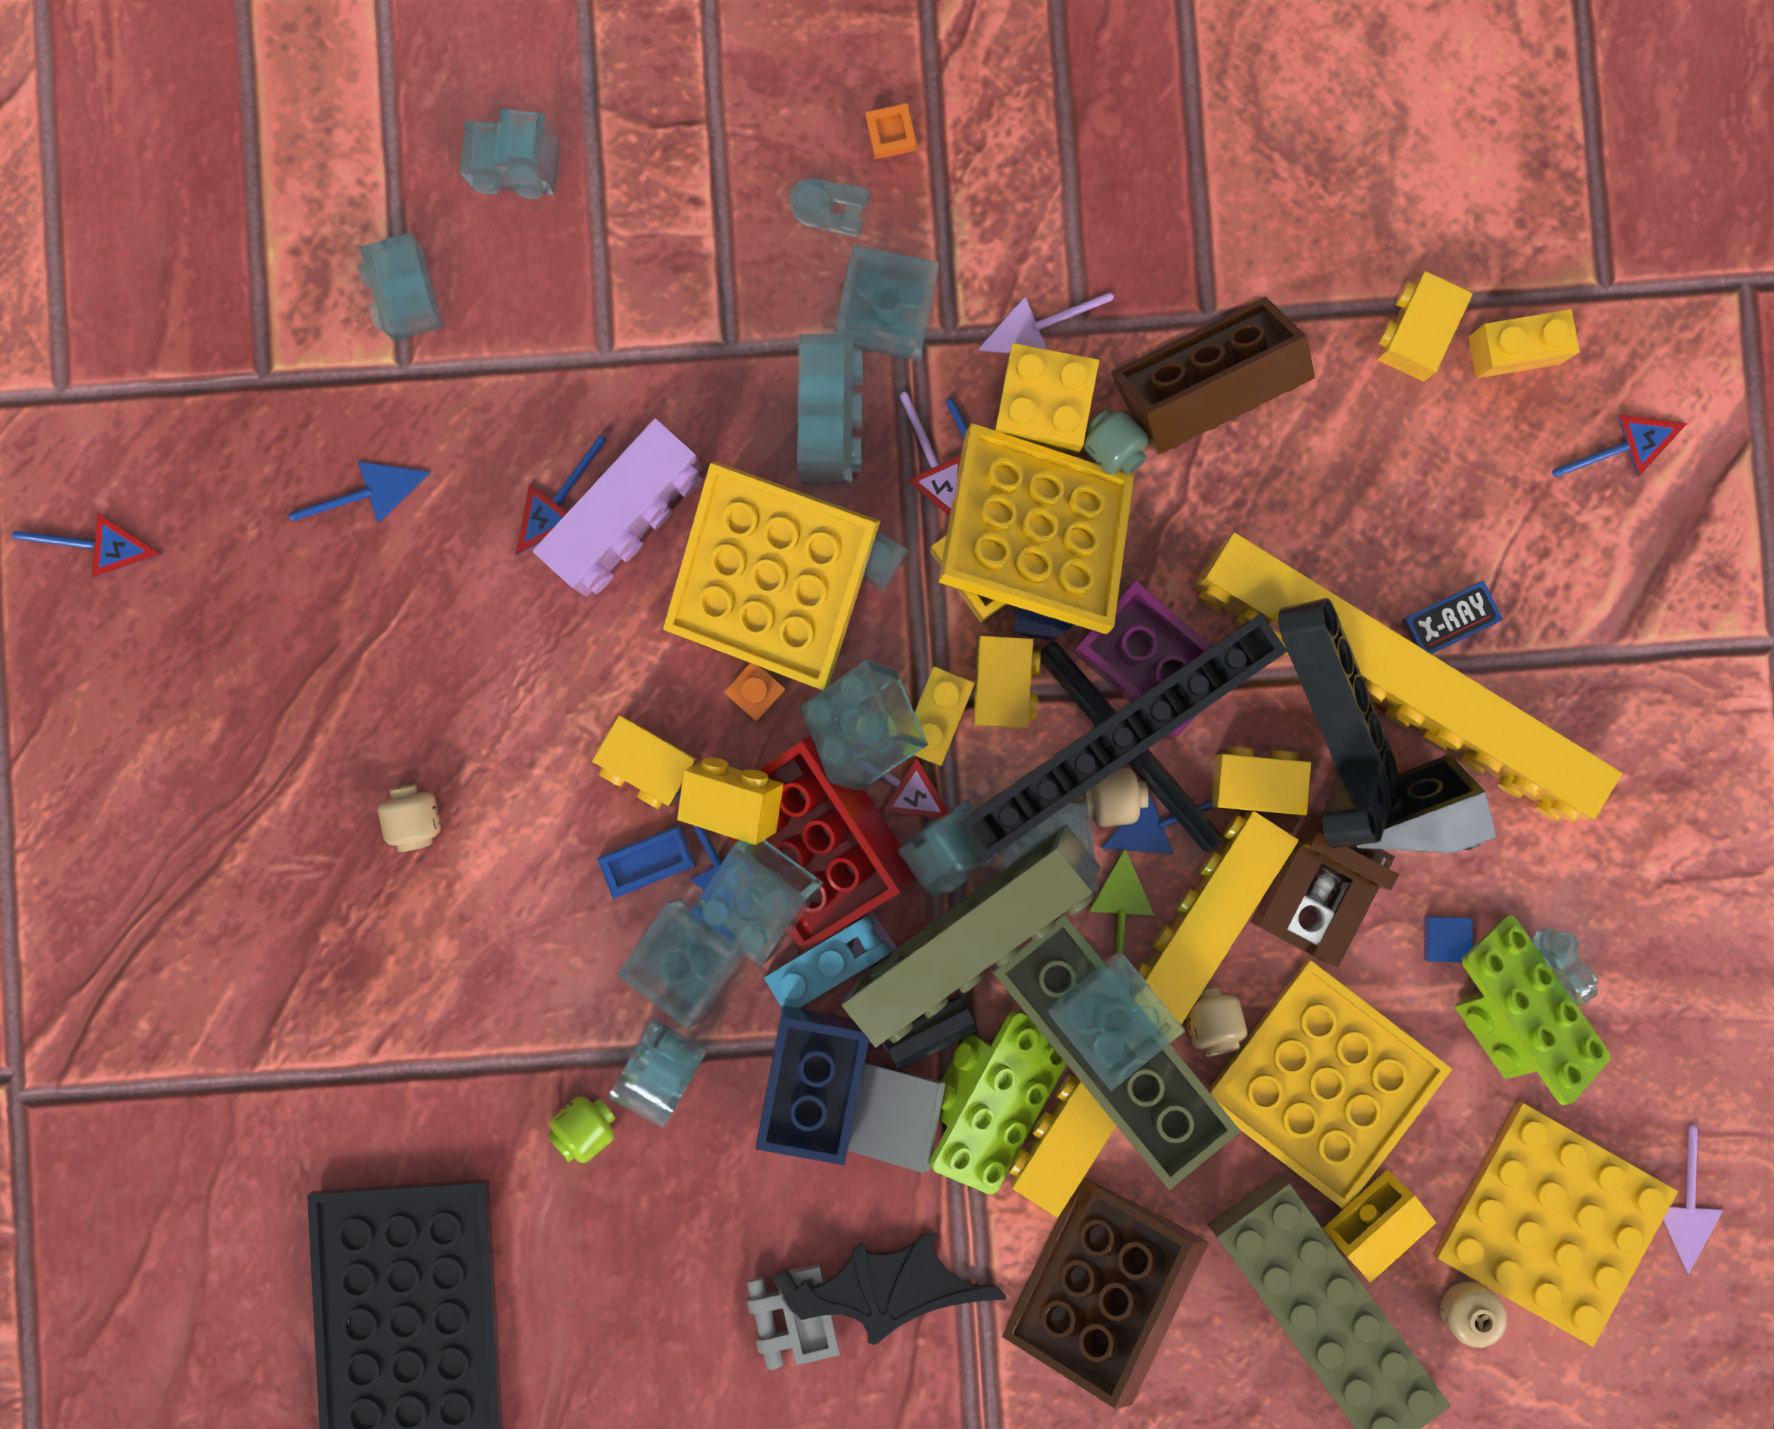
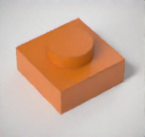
[865,103,917,160]
[724,663,786,722]

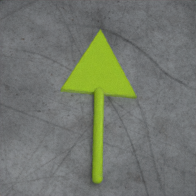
[1089,848,1155,986]

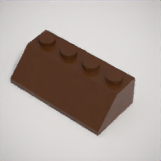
[1111,296,1315,455]

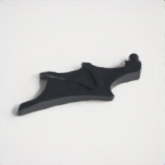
[772,1232,1007,1345]

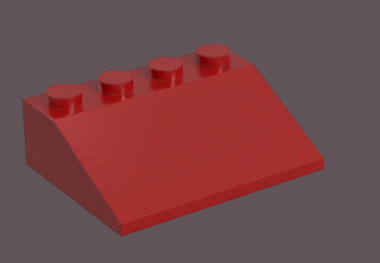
[727,728,921,952]

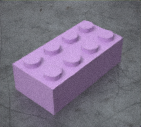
[532,418,704,597]

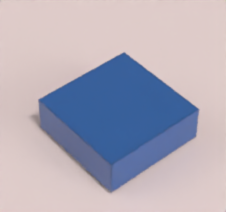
[1424,916,1473,962]

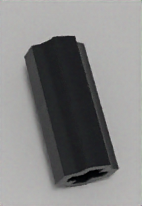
[884,995,978,1071]

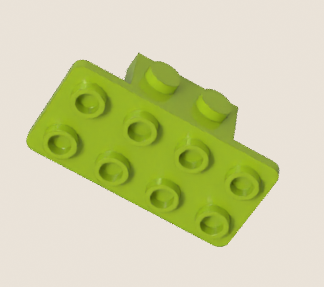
[1454,915,1611,1105]
[929,1010,1067,1195]

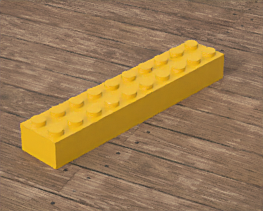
[1191,532,1623,822]

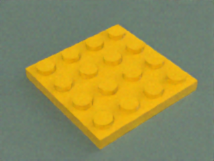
[938,423,1134,634]
[663,461,880,691]
[1208,959,1452,1209]
[1433,1100,1679,1347]

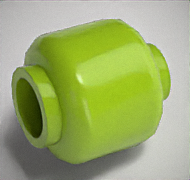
[547,1096,616,1163]

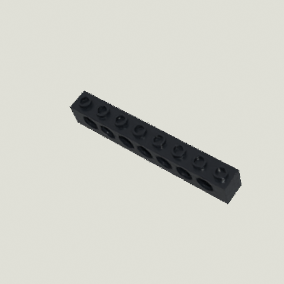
[953,614,1288,863]

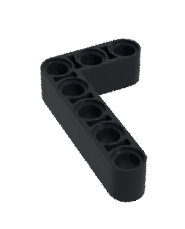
[1278,598,1398,849]

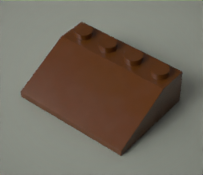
[1002,1178,1209,1409]

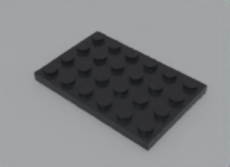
[307,1179,503,1429]

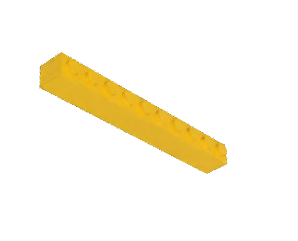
[1008,811,1299,1218]

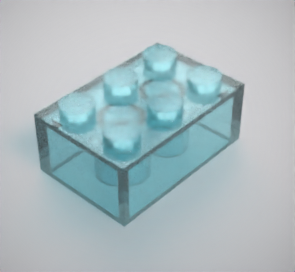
[797,334,863,484]

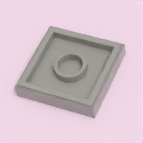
[848,1062,946,1173]

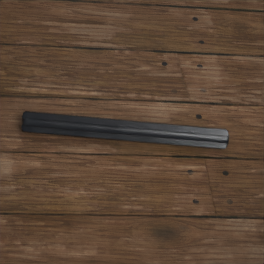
[1040,641,1223,852]

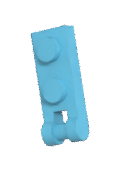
[764,914,892,1008]

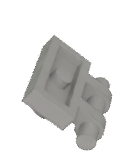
[746,1263,840,1370]

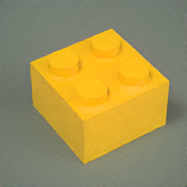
[995,343,1099,456]

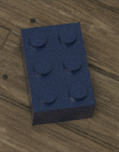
[755,1005,869,1165]

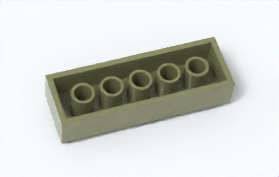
[842,824,1100,1048]
[990,914,1241,1190]
[1208,1173,1451,1429]

